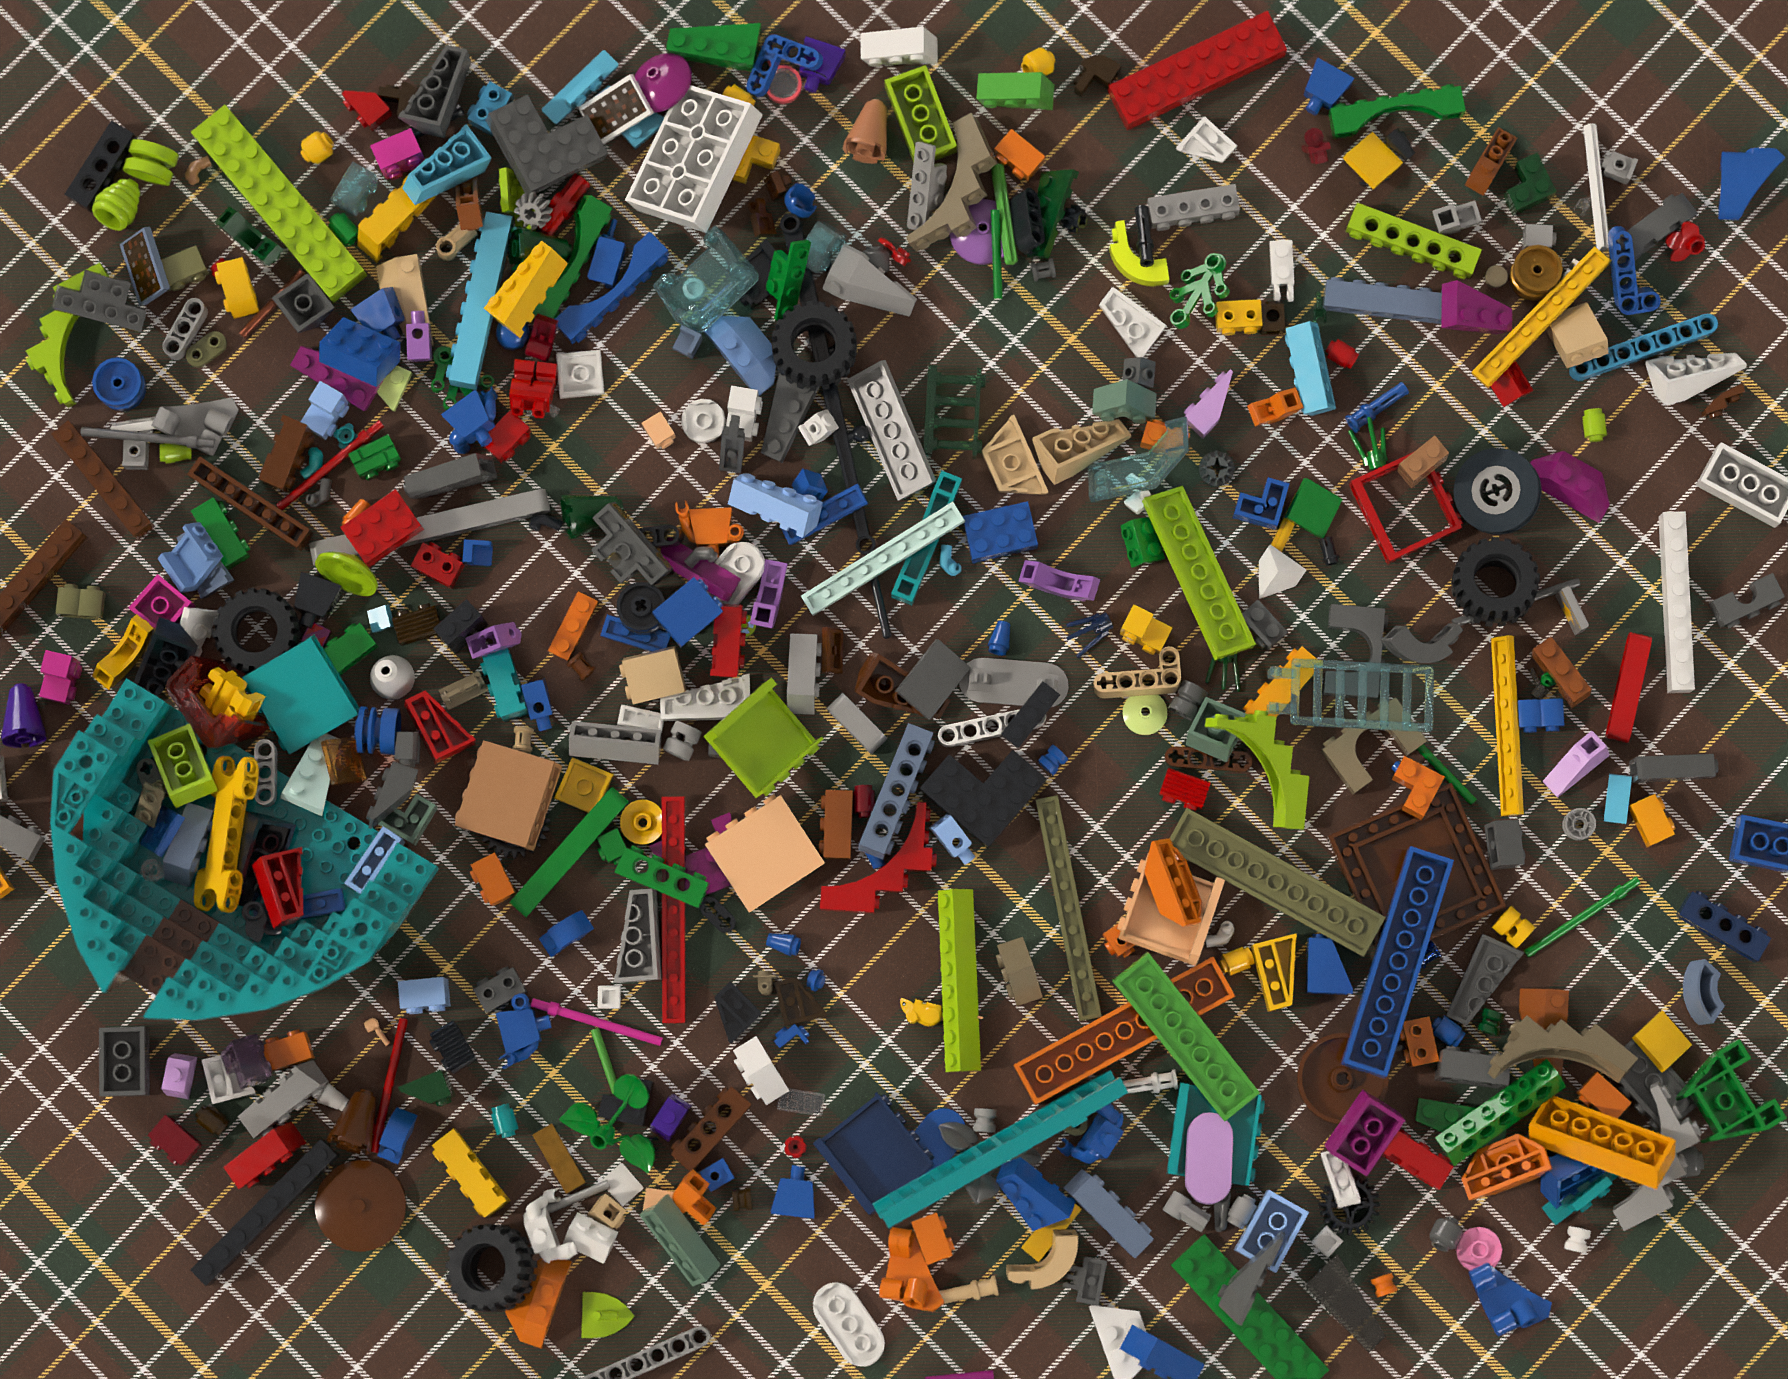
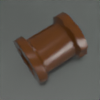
[567,652,596,681]

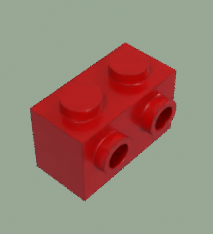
[411,542,465,589]

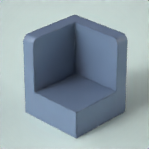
[673,325,703,359]

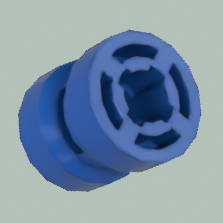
[1037,744,1069,776]

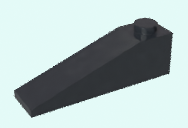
[133,617,198,697]
[236,811,296,907]

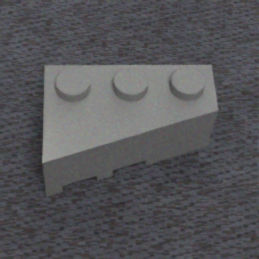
[787,634,822,715]
[0,810,45,862]

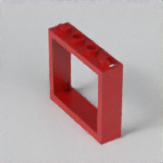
[1349,452,1463,564]

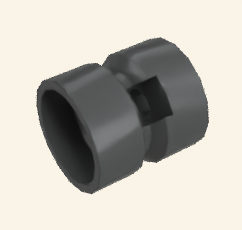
[1168,680,1209,721]

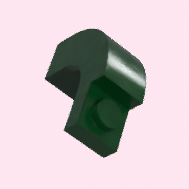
[214,206,283,266]

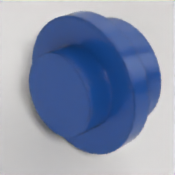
[807,969,826,992]

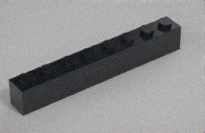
[190,1139,340,1286]

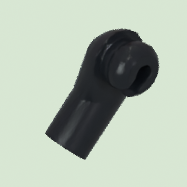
[529,514,563,531]

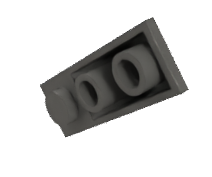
[366,761,418,829]

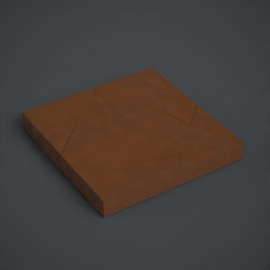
[1326,783,1507,949]

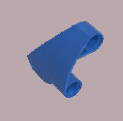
[1718,148,1785,220]
[1468,1263,1552,1337]

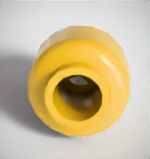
[1021,47,1055,76]
[300,131,334,164]

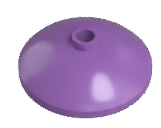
[949,199,1004,265]

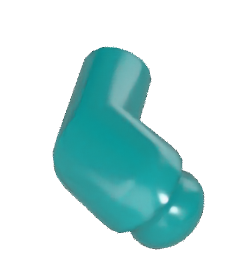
[299,447,323,480]

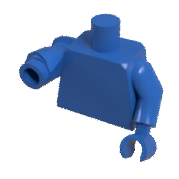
[441,386,498,454]
[496,994,552,1069]
[1057,1103,1124,1164]

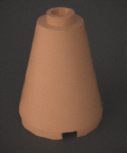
[842,99,887,164]

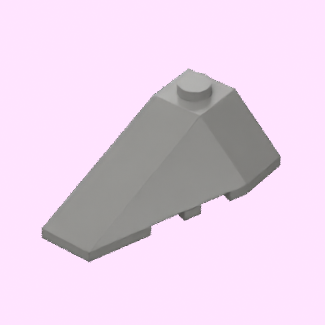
[823,243,917,316]

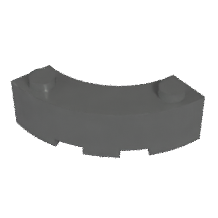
[1617,193,1698,264]

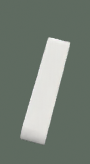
[938,709,1046,747]

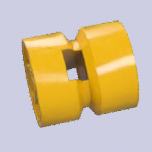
[1492,906,1535,948]

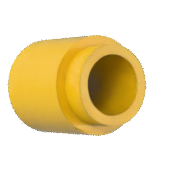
[722,84,756,106]
[1219,947,1255,976]

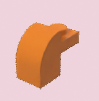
[1247,387,1304,426]
[673,1169,717,1226]

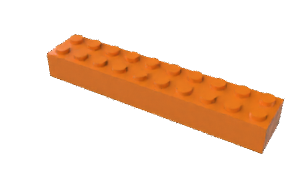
[1013,957,1235,1105]

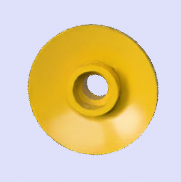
[620,800,662,845]

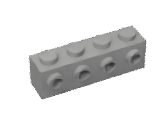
[1147,184,1240,231]
[569,721,661,764]

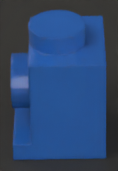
[700,1158,735,1192]

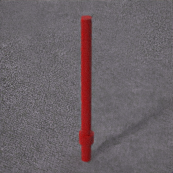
[276,420,385,511]
[371,1018,408,1153]

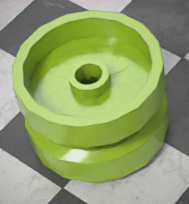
[123,139,179,186]

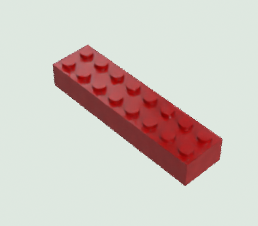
[1108,11,1287,131]

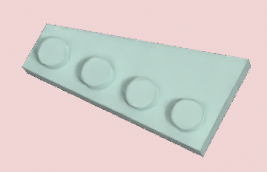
[281,733,338,816]

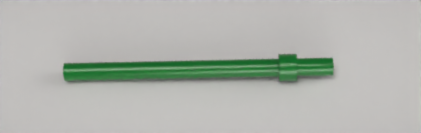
[1523,876,1641,958]

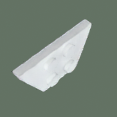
[1089,1305,1146,1379]

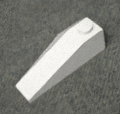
[1646,353,1747,405]

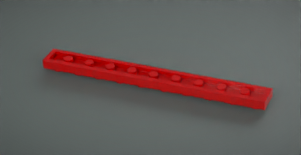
[662,797,686,1023]

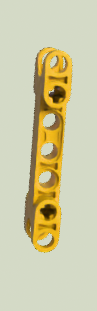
[194,756,259,913]

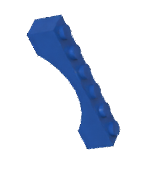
[555,232,669,344]

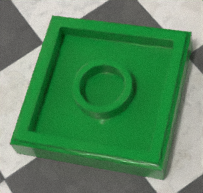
[1284,478,1343,539]

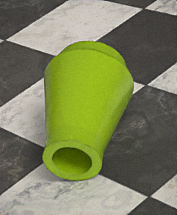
[160,444,191,464]

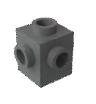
[1122,357,1156,389]

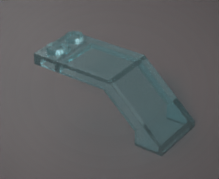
[1088,416,1189,502]

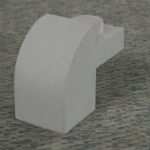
[1432,201,1482,235]

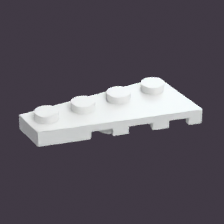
[660,674,750,721]

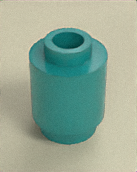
[491,1103,519,1139]

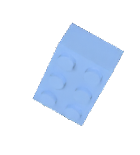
[1234,1190,1309,1273]

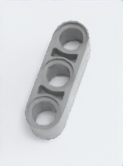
[162,298,208,360]
[826,693,887,755]
[254,739,277,807]

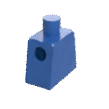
[1304,58,1354,115]
[351,287,405,340]
[521,678,553,731]
[771,1165,815,1219]

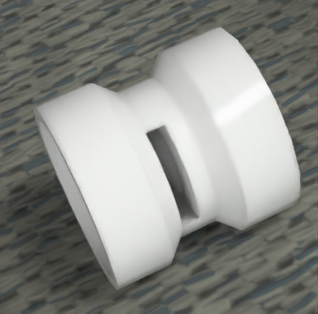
[1564,1226,1591,1254]

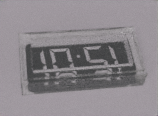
[777,1088,825,1117]

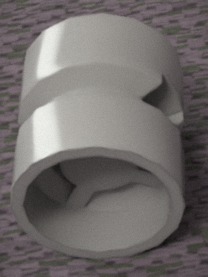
[663,721,702,761]

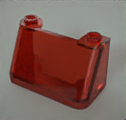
[166,655,269,748]

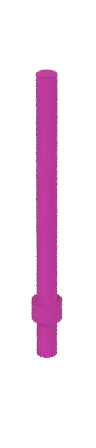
[531,998,663,1046]

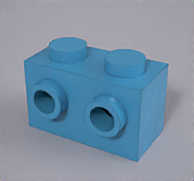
[467,81,514,137]

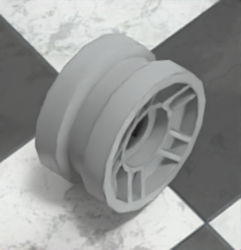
[1562,808,1596,841]

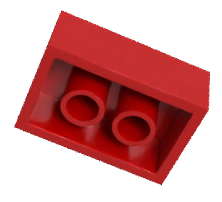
[340,489,424,567]

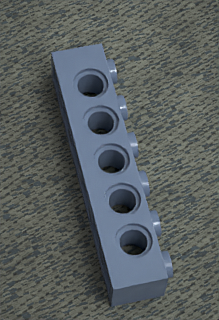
[858,723,935,860]

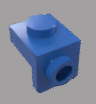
[774,1024,810,1048]

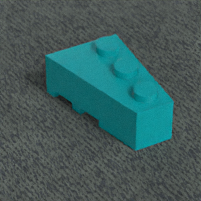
[480,648,529,722]

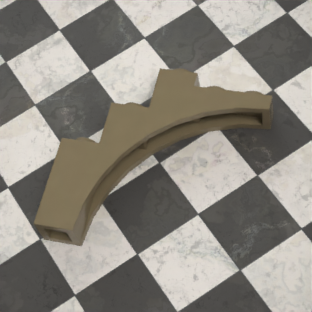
[906,113,997,252]
[1488,1015,1638,1083]

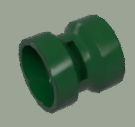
[1477,1008,1505,1037]

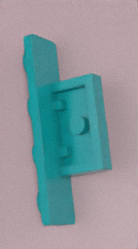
[1542,1171,1618,1225]

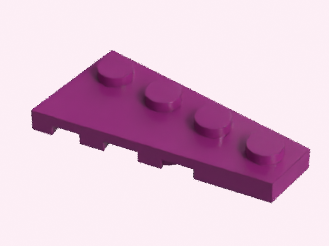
[290,346,383,411]

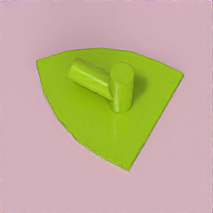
[581,1292,635,1338]

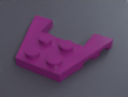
[649,812,732,896]

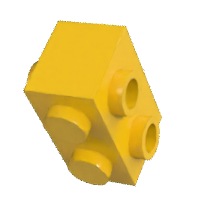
[1215,299,1262,336]

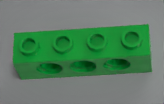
[614,845,710,908]

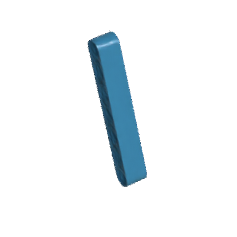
[1569,314,1718,381]

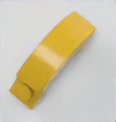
[92,614,154,690]

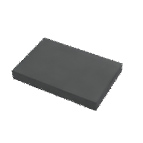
[895,639,971,720]

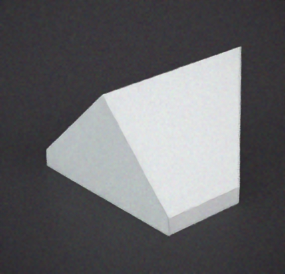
[1259,545,1306,599]

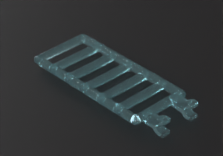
[1267,658,1434,732]

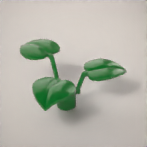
[559,1074,655,1173]

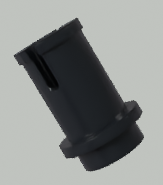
[1318,536,1340,566]

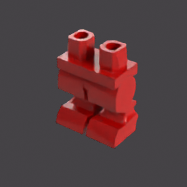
[509,359,558,418]

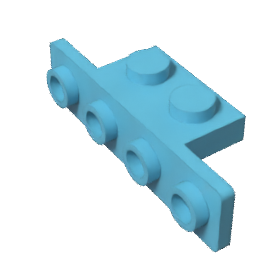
[542,50,619,125]

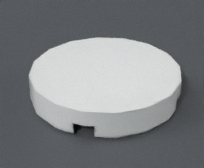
[681,399,726,444]

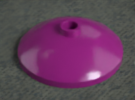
[634,53,692,112]

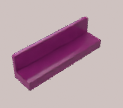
[660,537,741,602]

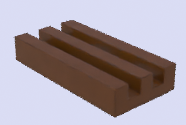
[822,627,843,674]

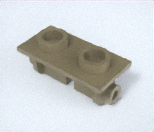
[439,671,489,710]
[135,780,166,828]
[753,971,777,995]

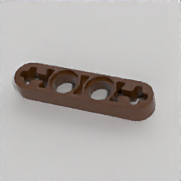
[1164,746,1252,773]

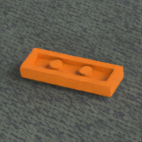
[548,591,598,662]

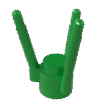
[1348,417,1388,470]

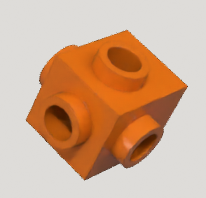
[1102,923,1136,958]

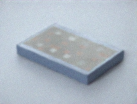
[120,227,170,306]

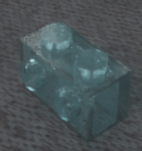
[330,161,378,217]

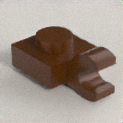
[748,198,777,237]

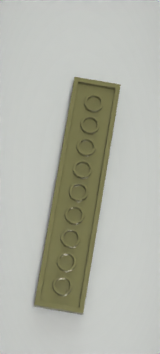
[1170,808,1386,957]

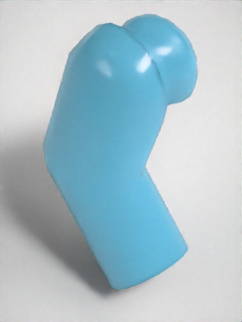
[939,545,961,576]

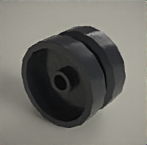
[617,582,665,635]

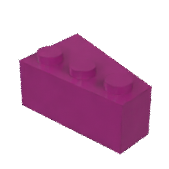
[1441,280,1512,335]

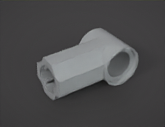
[1162,1190,1211,1232]

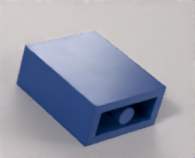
[652,577,723,647]

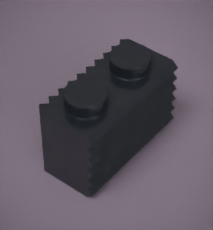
[429,1020,478,1074]

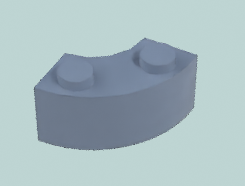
[1683,959,1725,1025]

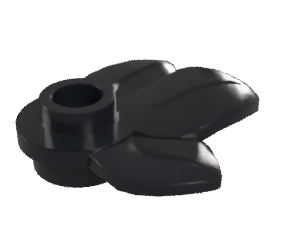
[242,901,282,942]

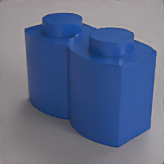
[1517,699,1564,733]

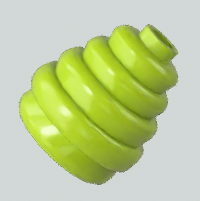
[92,179,141,231]

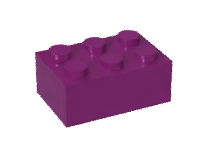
[1324,1089,1405,1176]

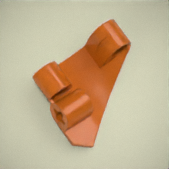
[879,1227,945,1312]

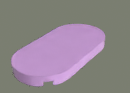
[1185,1113,1233,1204]

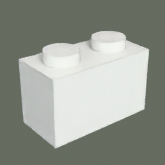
[563,1212,618,1264]

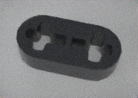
[700,897,736,934]

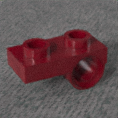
[525,313,559,362]

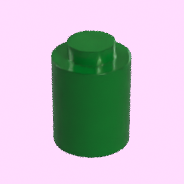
[328,213,358,247]

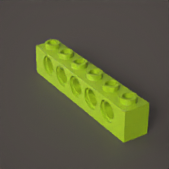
[1345,203,1482,279]

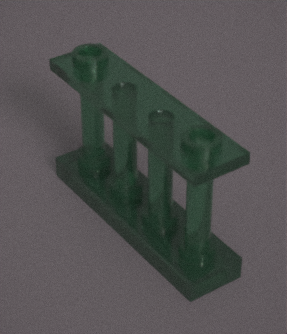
[924,365,986,459]

